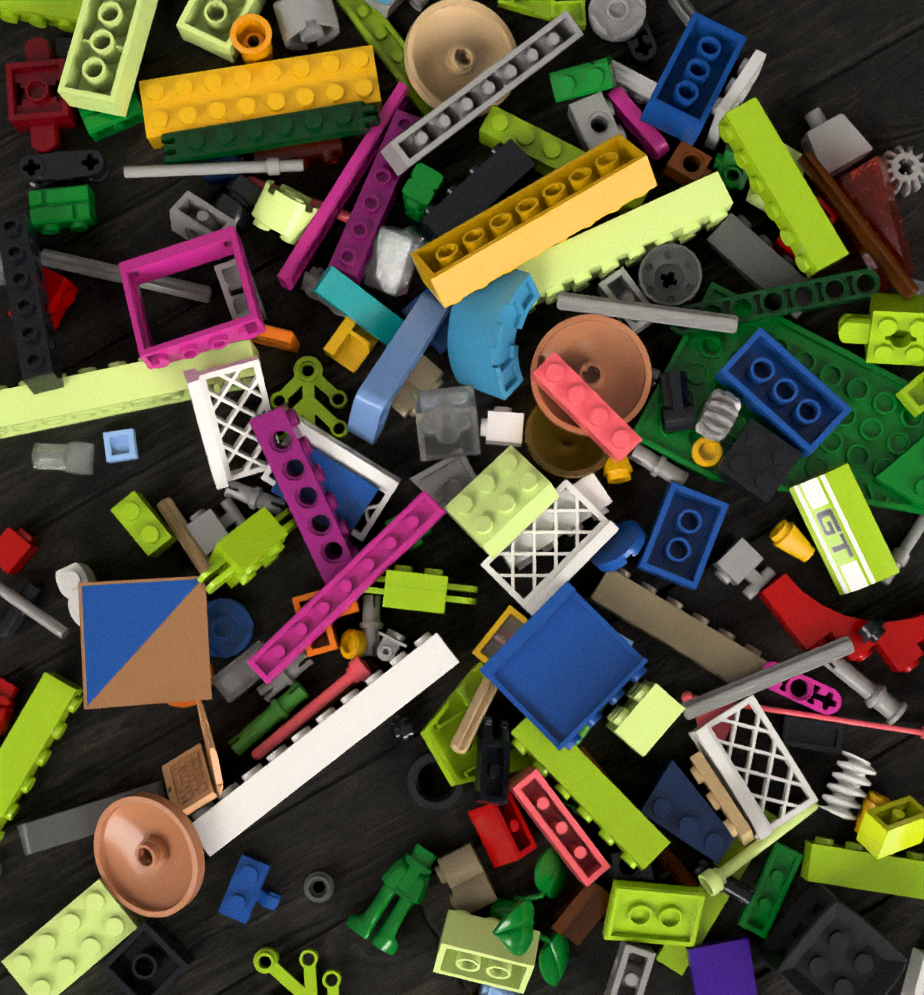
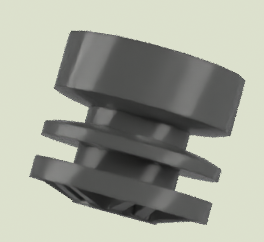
[636,243,702,307]

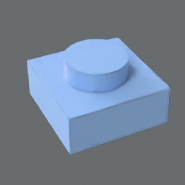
[103,428,139,463]

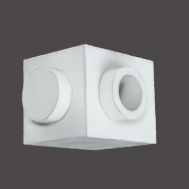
[480,406,524,447]

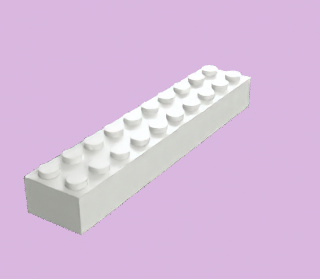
[192,632,460,857]

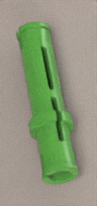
[228,681,310,756]

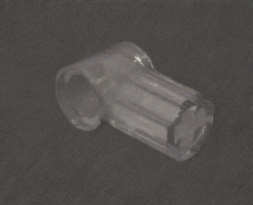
[32,442,95,475]

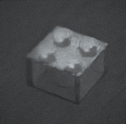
[413,385,481,461]

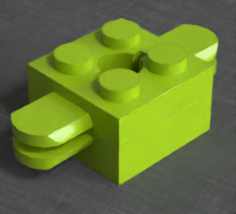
[838,293,924,366]
[197,506,297,594]
[364,565,478,614]

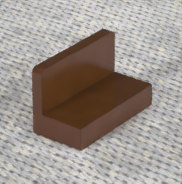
[549,880,610,945]

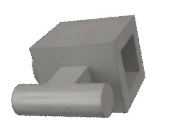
[186,497,246,556]
[712,538,776,600]

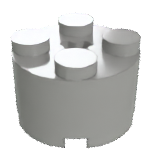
[273,0,340,50]

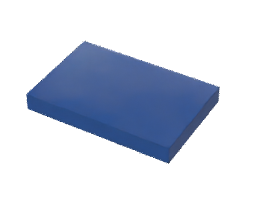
[271,445,379,537]

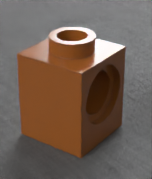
[663,141,712,186]

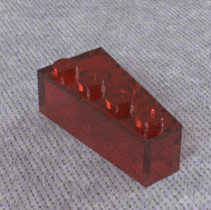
[835,156,916,292]

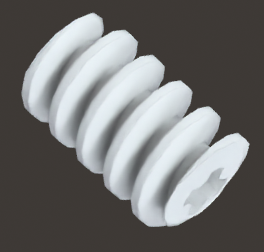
[818,750,877,820]

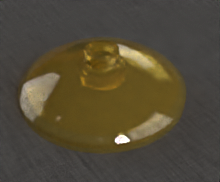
[525,405,609,478]

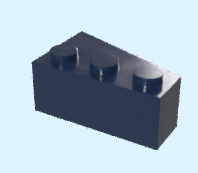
[636,757,735,864]

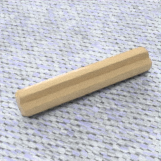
[157,497,211,575]
[450,676,498,754]

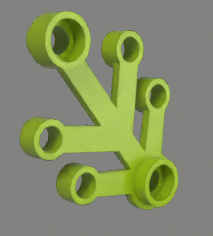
[270,356,348,440]
[253,946,342,995]

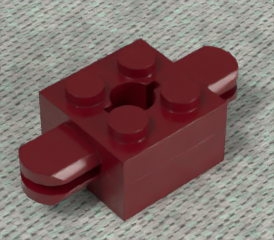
[5,37,77,154]

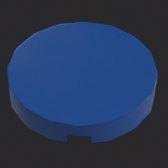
[590,520,646,572]
[207,598,254,658]

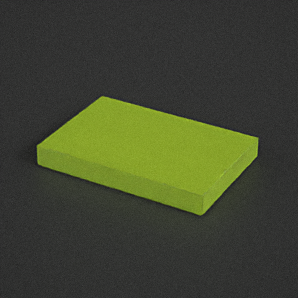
[602,880,707,947]

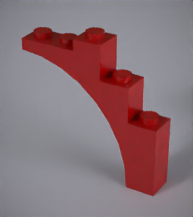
[757,573,924,673]

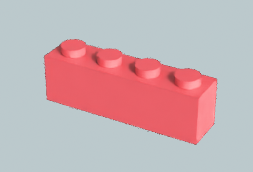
[530,351,643,463]
[509,765,611,887]

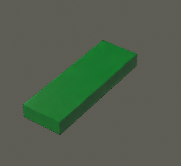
[736,841,804,939]

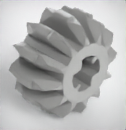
[876,145,924,197]
[695,388,741,442]

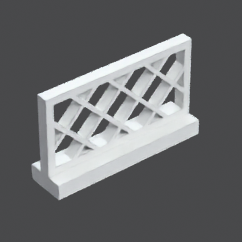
[183,356,279,490]
[261,416,401,542]
[480,479,619,617]
[688,694,819,840]

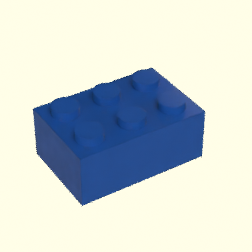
[635,482,729,590]

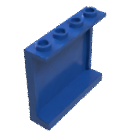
[479,581,648,751]

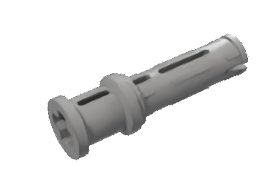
[824,657,908,725]

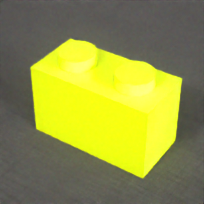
[856,795,924,860]

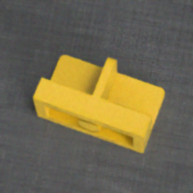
[323,316,379,373]

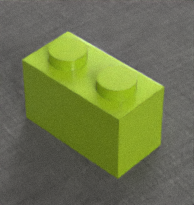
[111,491,178,558]

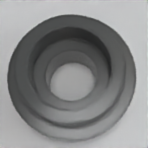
[304,871,335,903]

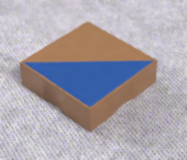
[78,576,212,709]

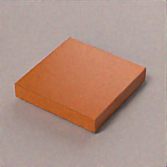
[234,317,300,353]

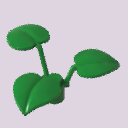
[490,844,570,987]

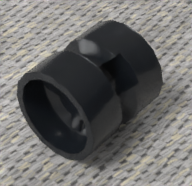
[212,174,262,230]

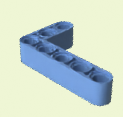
[347,291,451,445]

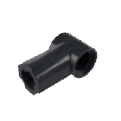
[659,371,695,433]

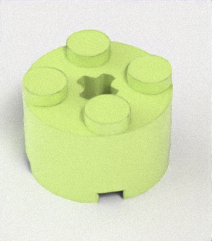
[252,180,321,245]

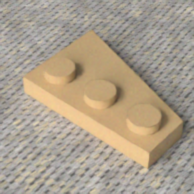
[689,751,755,849]

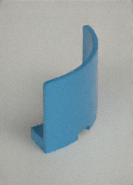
[447,269,541,400]

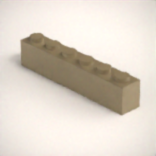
[588,568,767,683]

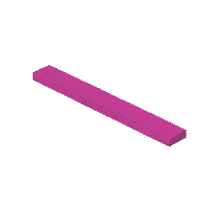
[277,81,410,291]
[246,490,446,685]

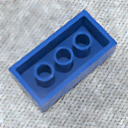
[640,11,747,146]
[714,327,852,458]

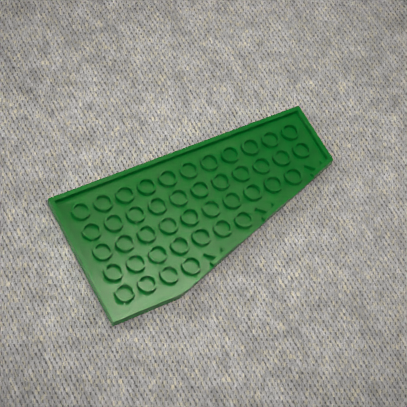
[634,281,924,515]

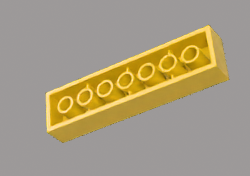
[139,45,382,149]
[410,133,657,308]

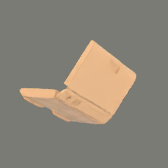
[162,700,223,815]

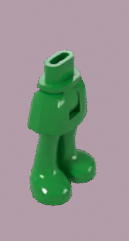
[345,843,437,956]

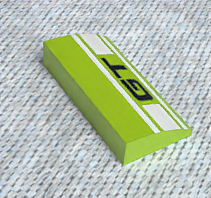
[788,461,900,596]

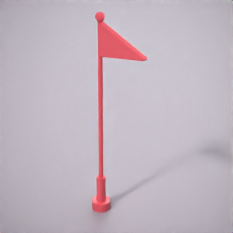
[681,691,924,746]

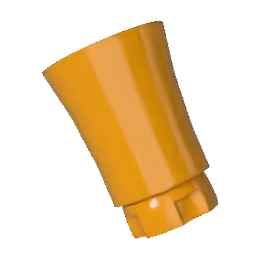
[230,14,274,64]

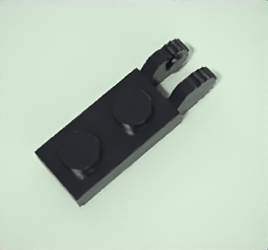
[474,716,511,806]

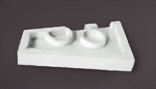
[704,49,767,151]

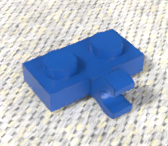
[218,853,282,924]

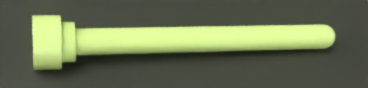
[698,802,818,897]

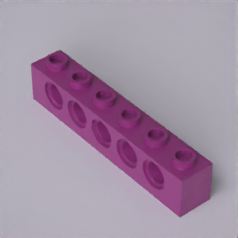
[328,109,422,286]
[249,403,360,585]

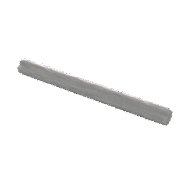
[40,249,212,303]
[556,292,738,333]
[681,636,855,720]

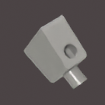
[801,107,873,177]

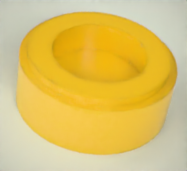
[691,437,723,468]
[340,629,367,659]

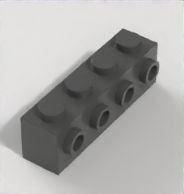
[706,213,814,322]

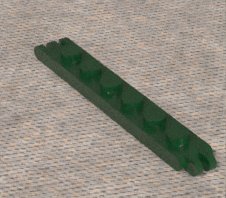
[161,101,381,164]

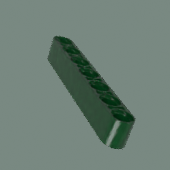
[669,269,880,336]

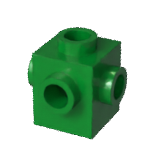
[712,143,749,190]

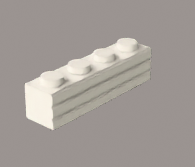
[612,60,657,105]

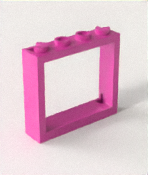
[118,225,266,370]

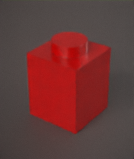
[0,527,40,575]

